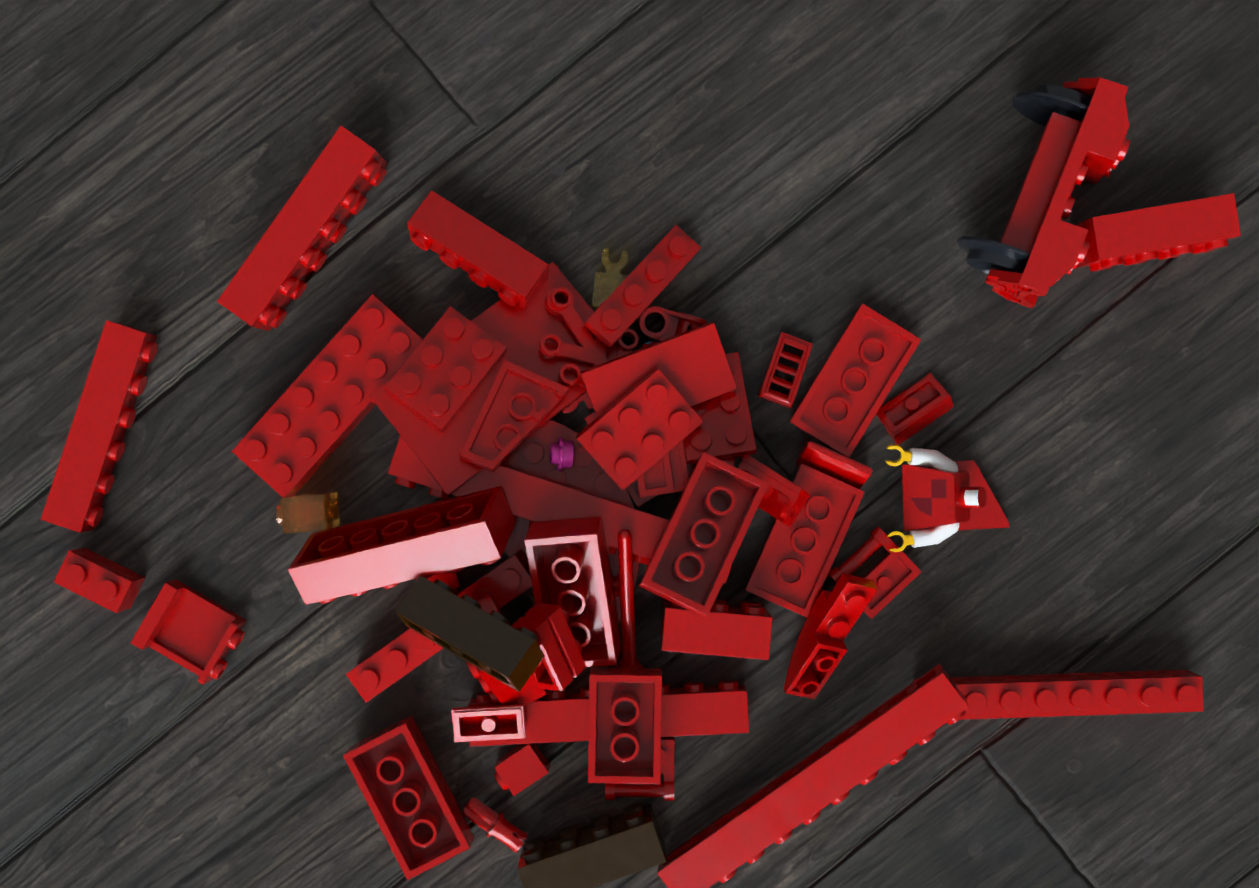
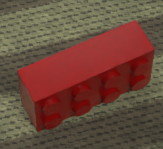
[1076,193,1241,272]
[638,452,769,617]
[524,517,621,667]
[343,715,475,881]

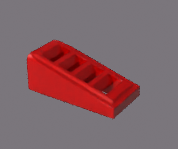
[757,332,813,408]

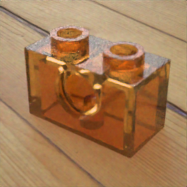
[276,491,340,534]

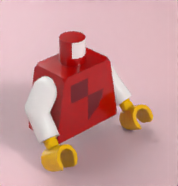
[885,444,987,552]

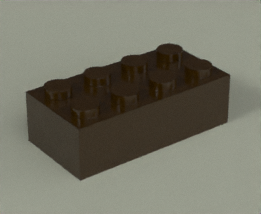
[517,802,666,888]

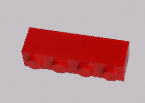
[407,190,549,309]

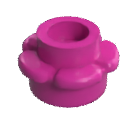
[549,437,574,472]

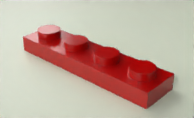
[584,225,701,348]

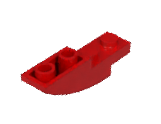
[784,573,878,700]

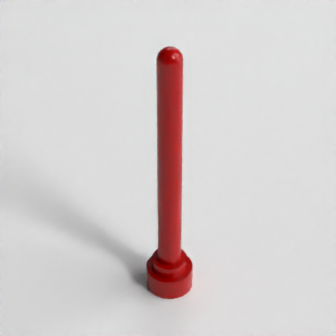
[616,529,643,668]

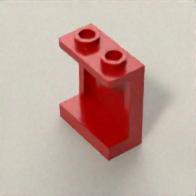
[130,579,247,685]

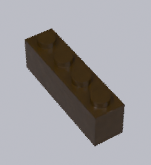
[394,576,545,692]

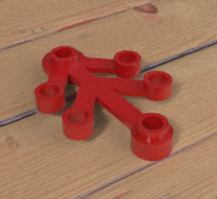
[539,286,639,387]

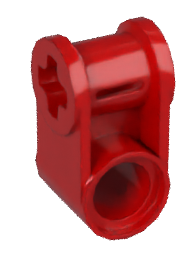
[638,307,707,342]

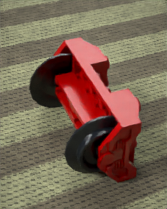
[957,77,1131,309]

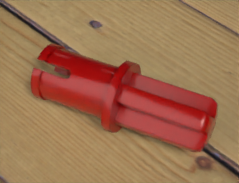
[462,797,528,853]

